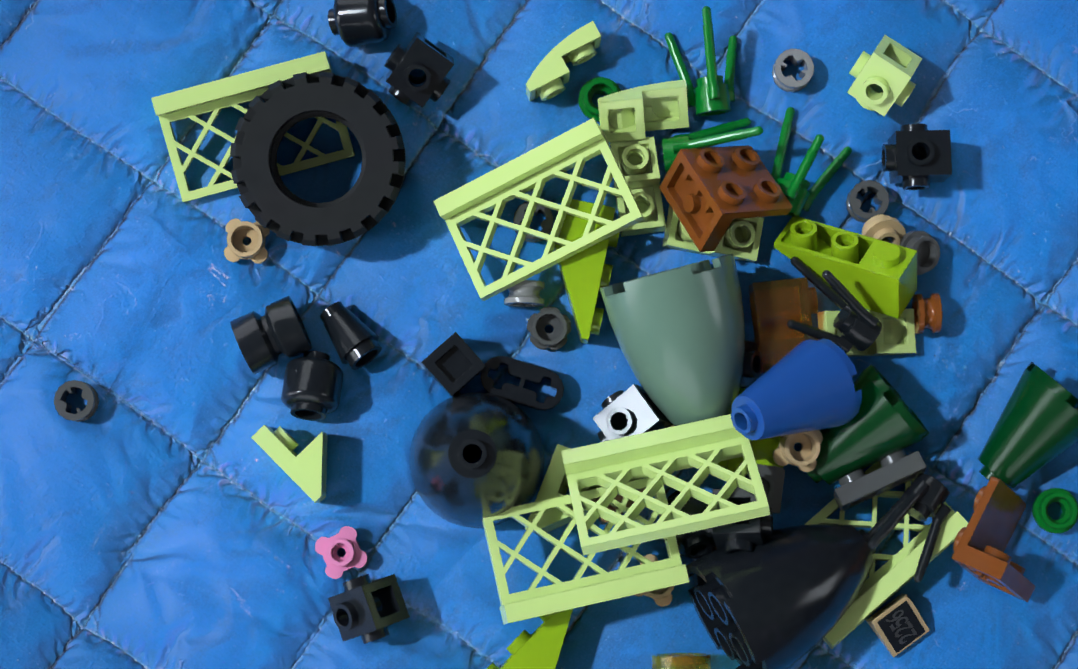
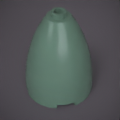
[600,254,745,426]

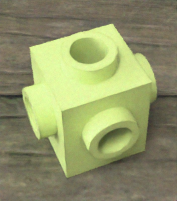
[847,35,923,117]

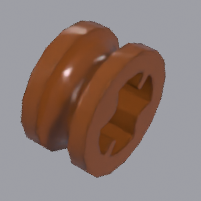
[912,293,942,334]

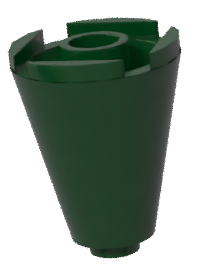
[978,362,1078,488]
[806,364,929,485]

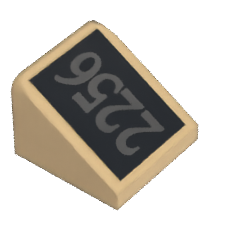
[866,593,930,657]

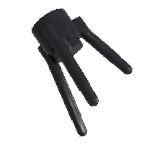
[787,257,882,353]
[867,473,951,583]

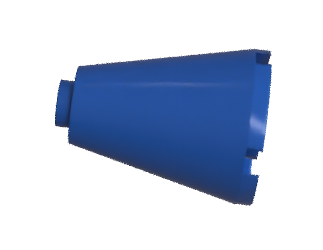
[731,338,862,440]

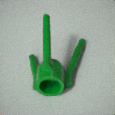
[665,6,737,116]
[771,107,852,218]
[662,118,763,174]

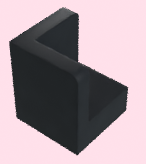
[422,332,486,397]

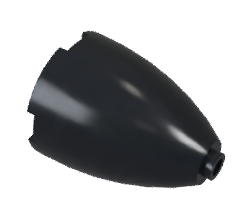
[409,392,545,528]
[686,524,876,669]

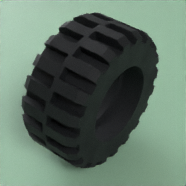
[230,72,406,246]

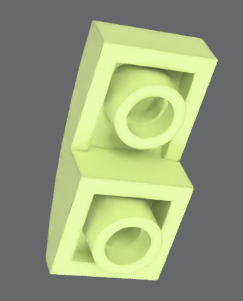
[526,21,601,101]
[610,136,666,237]
[662,204,764,262]

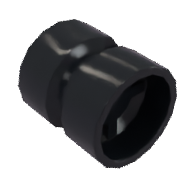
[230,296,313,374]

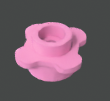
[315,526,368,579]

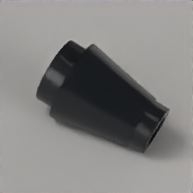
[320,302,382,370]

